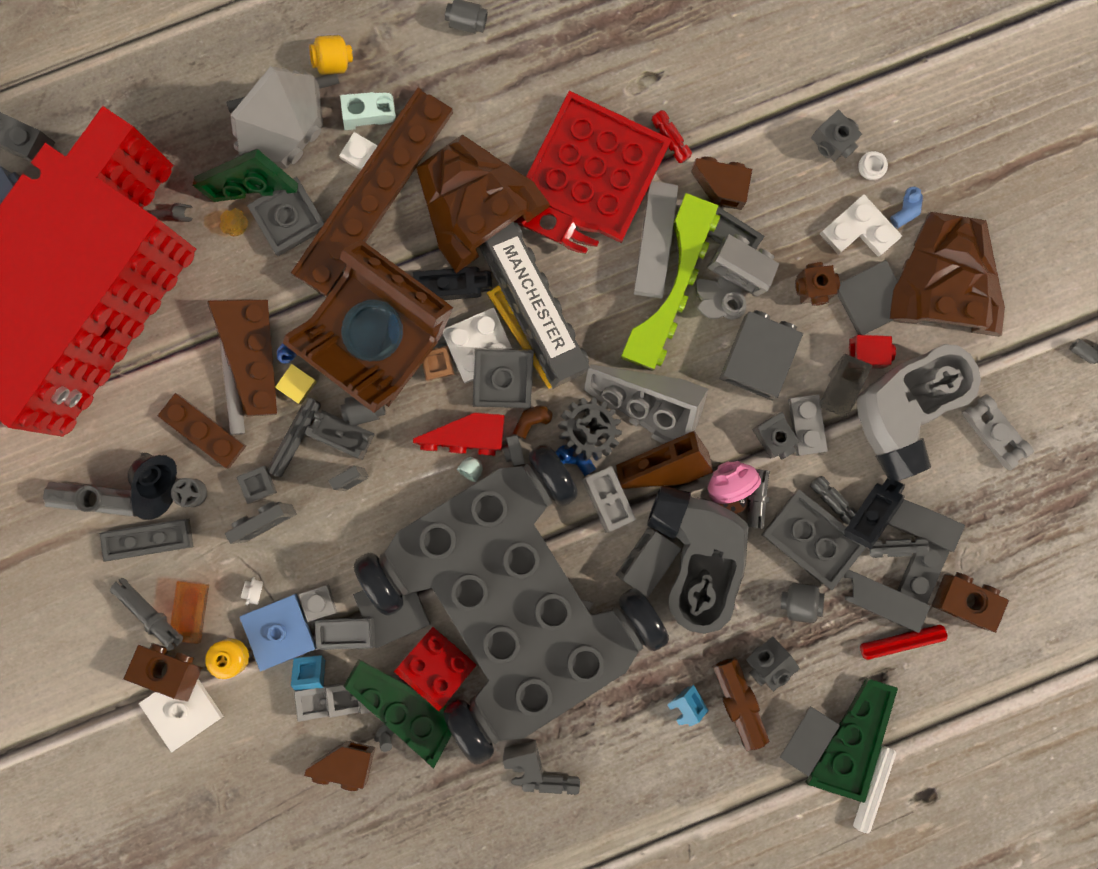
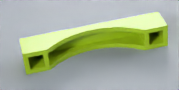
[621,193,720,371]

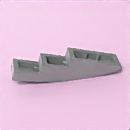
[634,181,678,299]
[294,675,408,722]

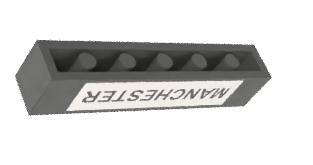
[479,222,590,389]

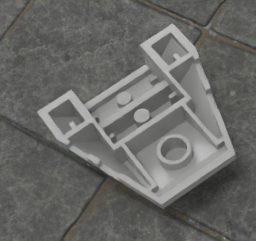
[231,66,323,169]

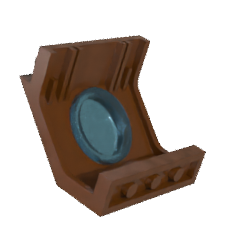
[283,239,453,413]

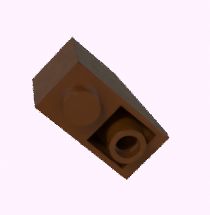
[691,156,753,210]
[304,741,375,791]

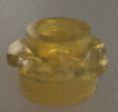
[219,208,248,237]

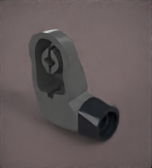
[647,486,749,634]

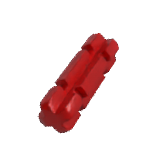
[651,110,692,163]

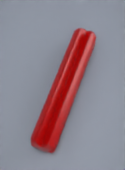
[860,625,948,660]

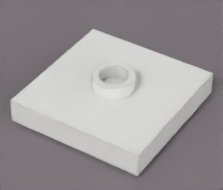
[139,679,224,753]

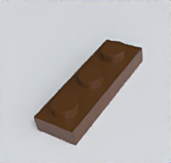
[157,393,246,469]

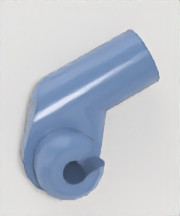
[890,186,923,229]

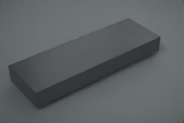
[99,519,194,562]

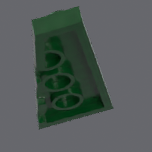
[344,659,452,769]
[805,677,898,803]

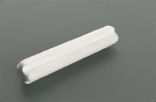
[853,745,896,833]

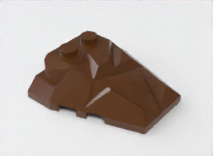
[416,134,550,273]
[890,212,1005,337]

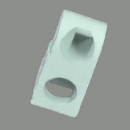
[340,92,396,131]

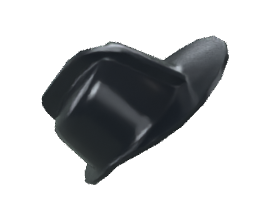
[128,452,177,520]

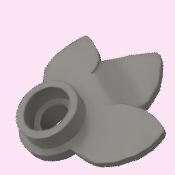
[696,275,746,320]

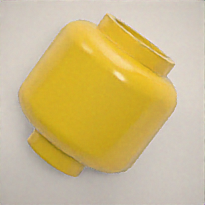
[309,35,353,75]
[205,638,249,679]

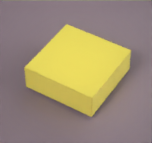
[275,364,317,405]

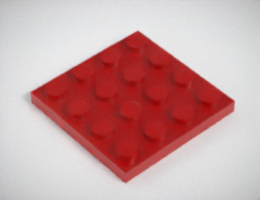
[526,91,672,243]

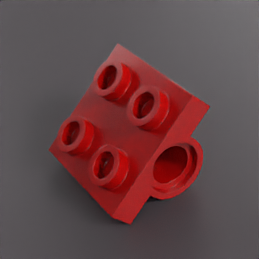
[394,627,477,711]

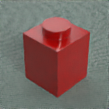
[849,335,896,369]

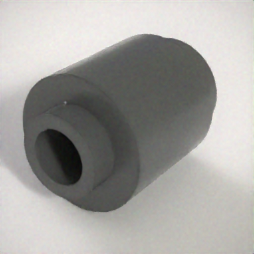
[445,0,488,34]
[341,396,386,426]

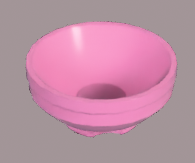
[707,461,761,504]

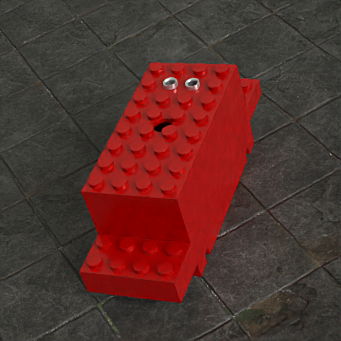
[0,106,197,437]

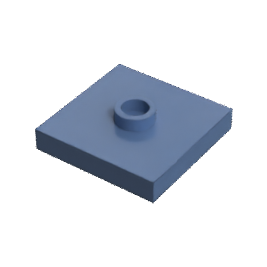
[239,594,316,672]

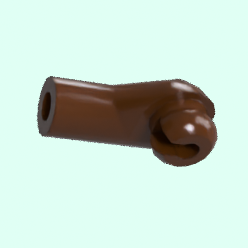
[512,405,553,439]

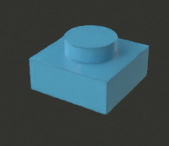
[291,655,326,691]

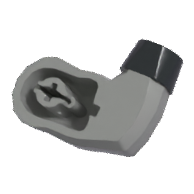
[856,344,981,482]

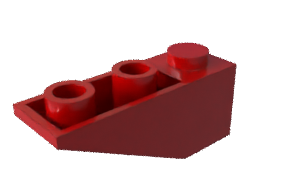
[413,412,505,456]

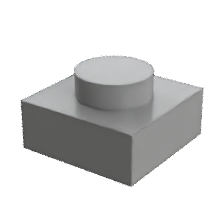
[299,584,337,622]

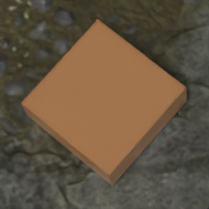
[422,346,455,381]

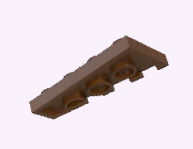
[207,300,277,417]

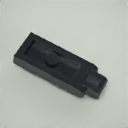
[413,267,493,300]
[844,478,905,549]

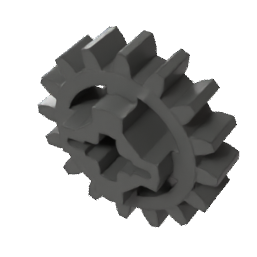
[558,397,622,461]

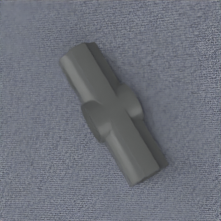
[43,481,136,516]

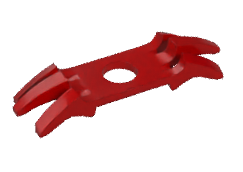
[514,207,600,254]

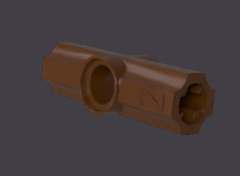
[712,657,770,751]

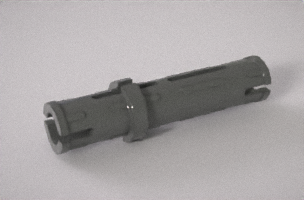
[110,578,183,651]

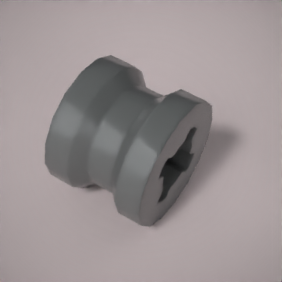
[171,478,207,507]

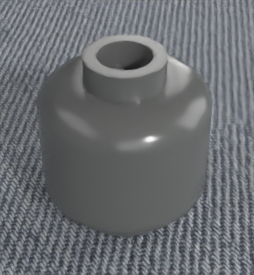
[781,583,825,623]

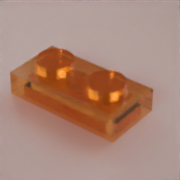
[170,580,210,644]

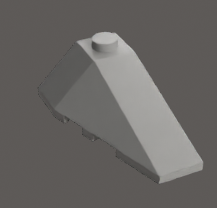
[584,364,708,444]

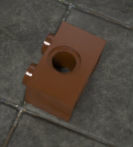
[931,572,1009,633]
[123,643,203,702]

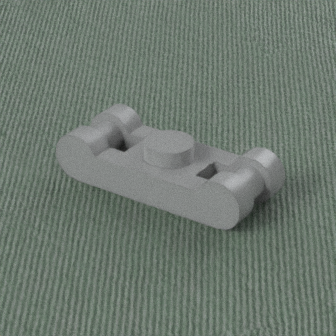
[962,394,1034,471]

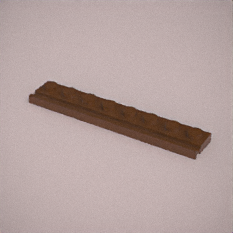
[291,87,453,297]

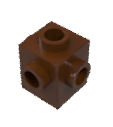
[795,262,840,306]

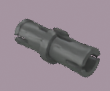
[746,469,770,529]

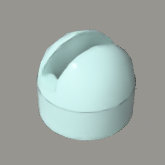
[457,457,483,482]

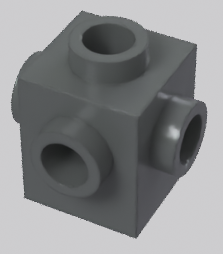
[811,109,862,162]
[746,636,800,692]

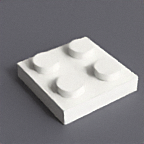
[443,307,512,384]

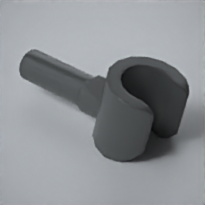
[151,203,193,222]

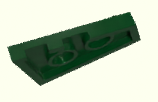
[192,149,298,202]

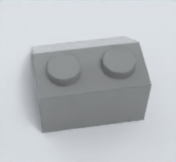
[707,234,779,297]

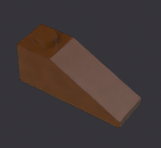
[616,431,714,489]

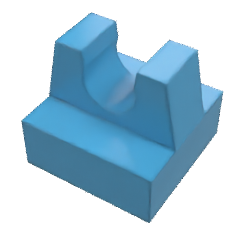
[667,685,709,727]

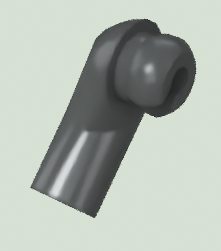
[1069,338,1098,364]

